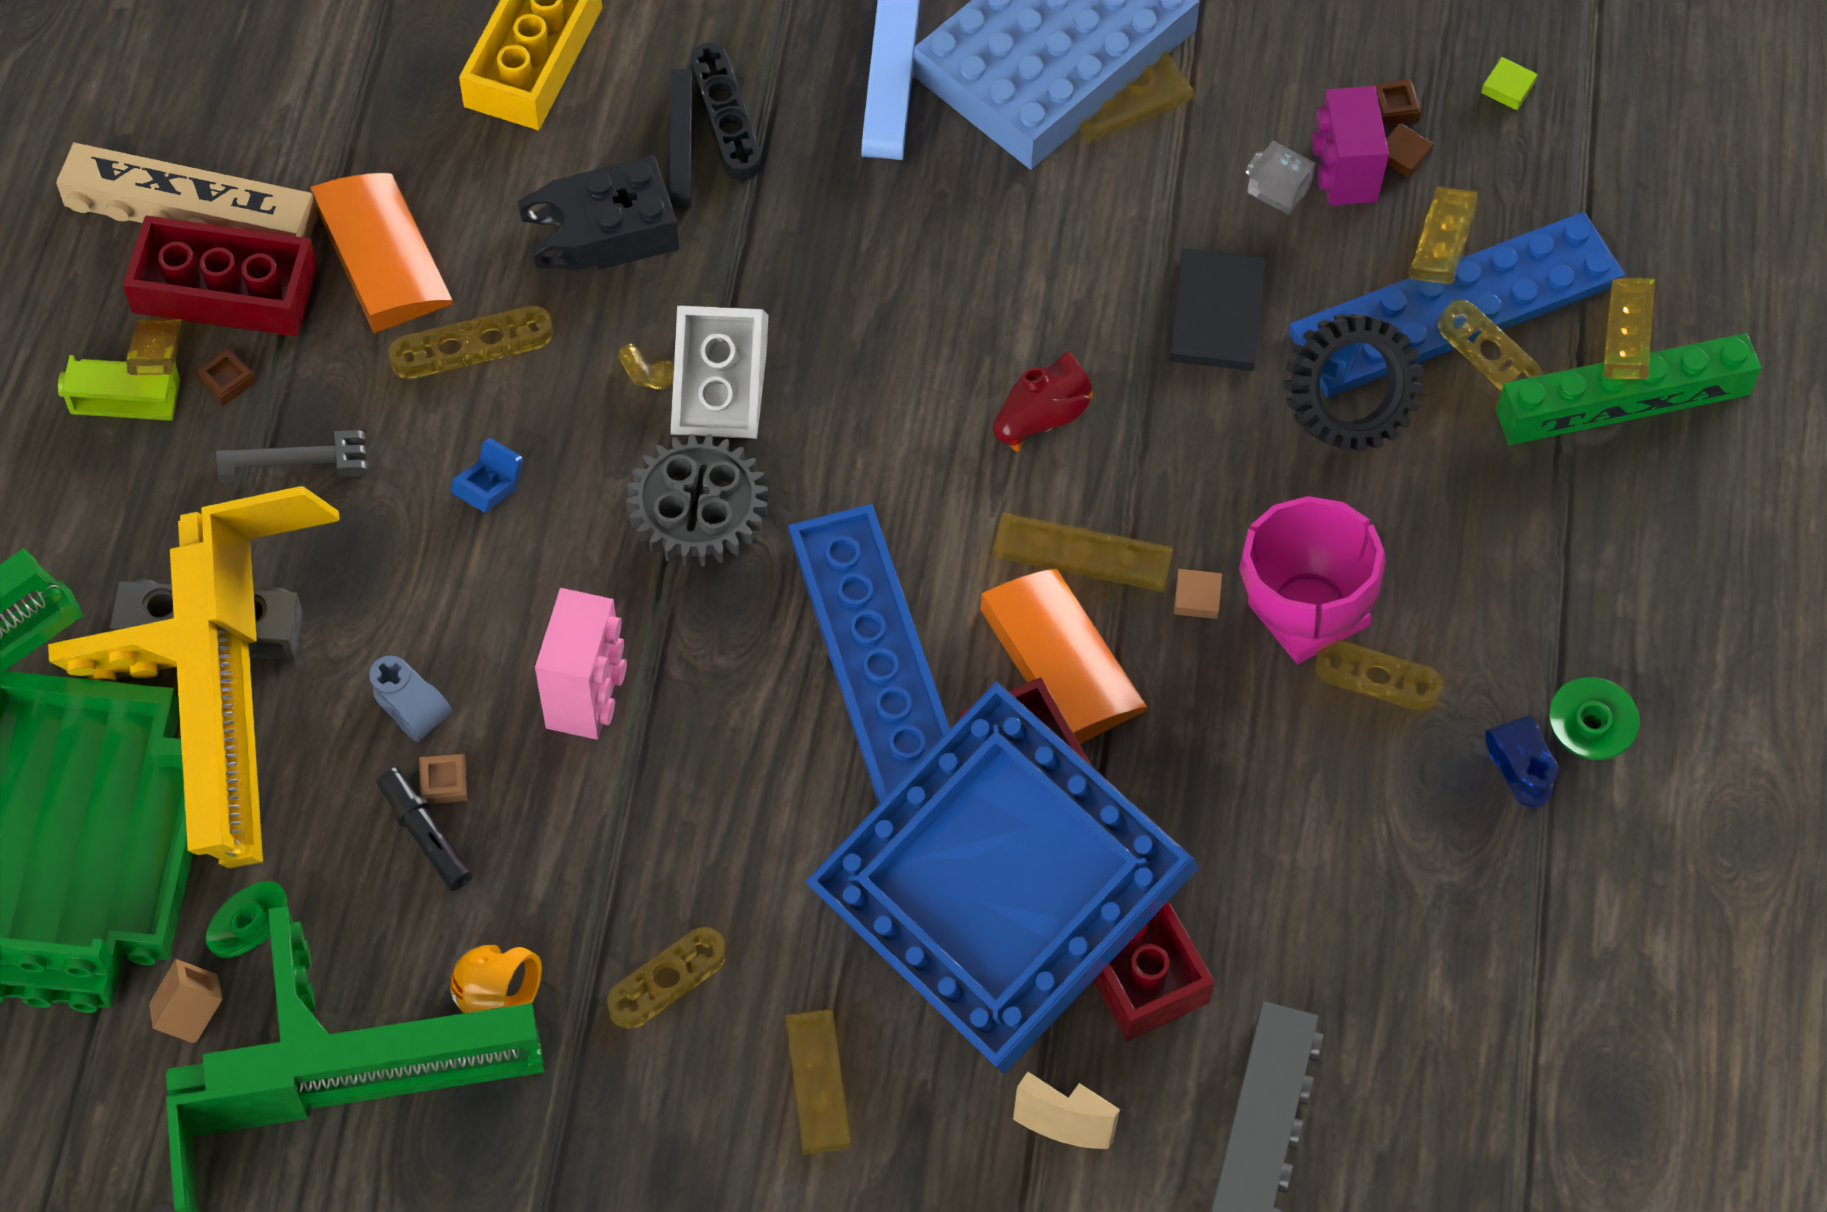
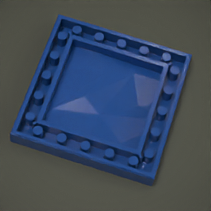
[805,681,1200,1074]

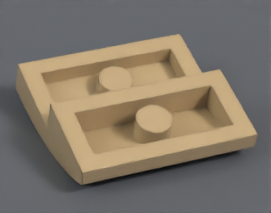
[1013,1072,1120,1149]

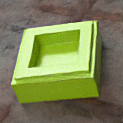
[1481,57,1538,110]

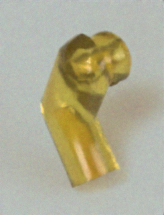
[618,344,674,390]

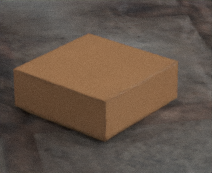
[1174,569,1222,619]
[419,753,468,804]

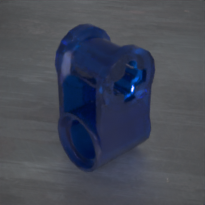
[1485,715,1558,807]

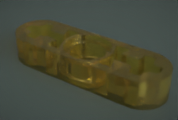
[1438,300,1543,390]
[1314,640,1443,711]
[607,927,726,1029]

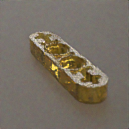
[389,306,553,379]

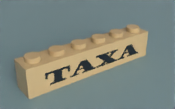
[56,143,318,238]

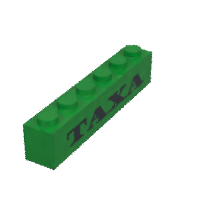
[1495,333,1762,445]

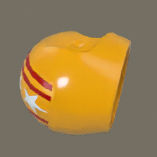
[450,945,542,1013]

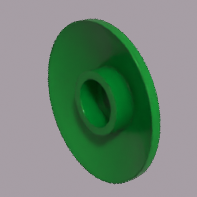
[1549,677,1640,760]
[206,881,287,958]

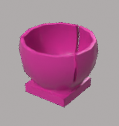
[1239,496,1386,665]

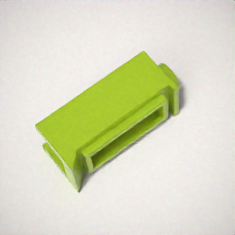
[58,355,181,421]

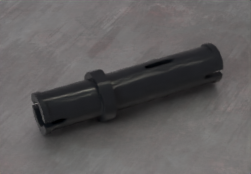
[377,767,473,891]

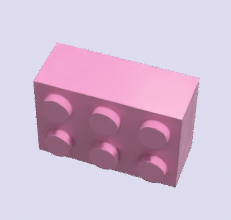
[535,588,627,740]

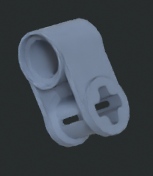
[369,655,452,742]

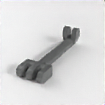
[216,430,368,484]

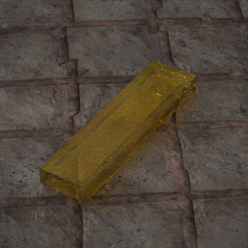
[1604,278,1655,379]
[993,512,1173,592]

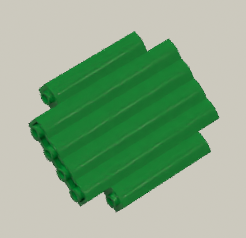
[0,671,193,1013]

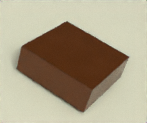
[1372,79,1421,125]
[1386,123,1434,178]
[194,347,257,406]

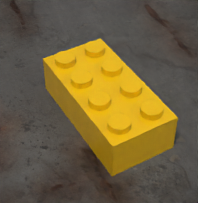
[459,0,602,131]

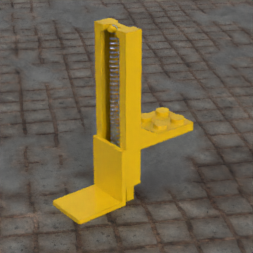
[48,486,340,869]

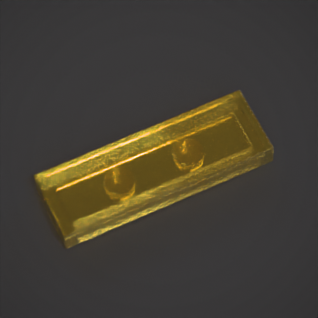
[1411,187,1478,285]
[127,319,182,375]
[786,1010,851,1155]

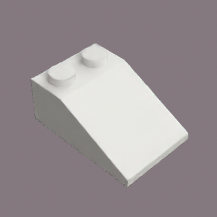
[671,306,768,439]

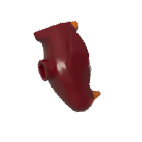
[993,351,1093,452]

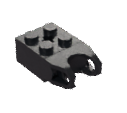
[518,155,679,270]

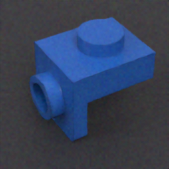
[450,438,523,513]

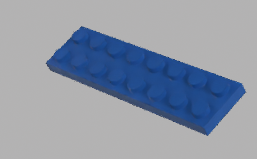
[1288,212,1625,398]
[788,504,950,805]

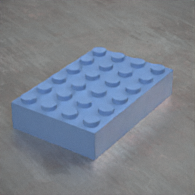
[914,0,1200,170]

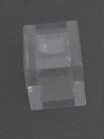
[1246,141,1315,215]

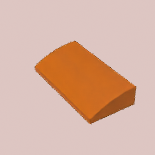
[310,173,453,334]
[980,569,1147,744]

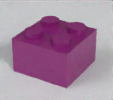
[1311,86,1389,206]

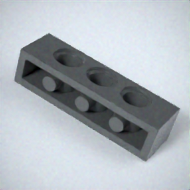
[110,579,303,661]

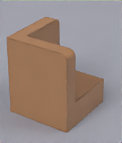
[149,959,222,1043]

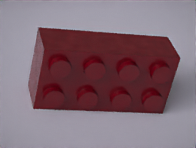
[123,215,318,337]

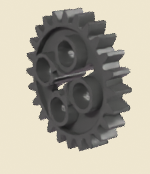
[626,434,768,566]

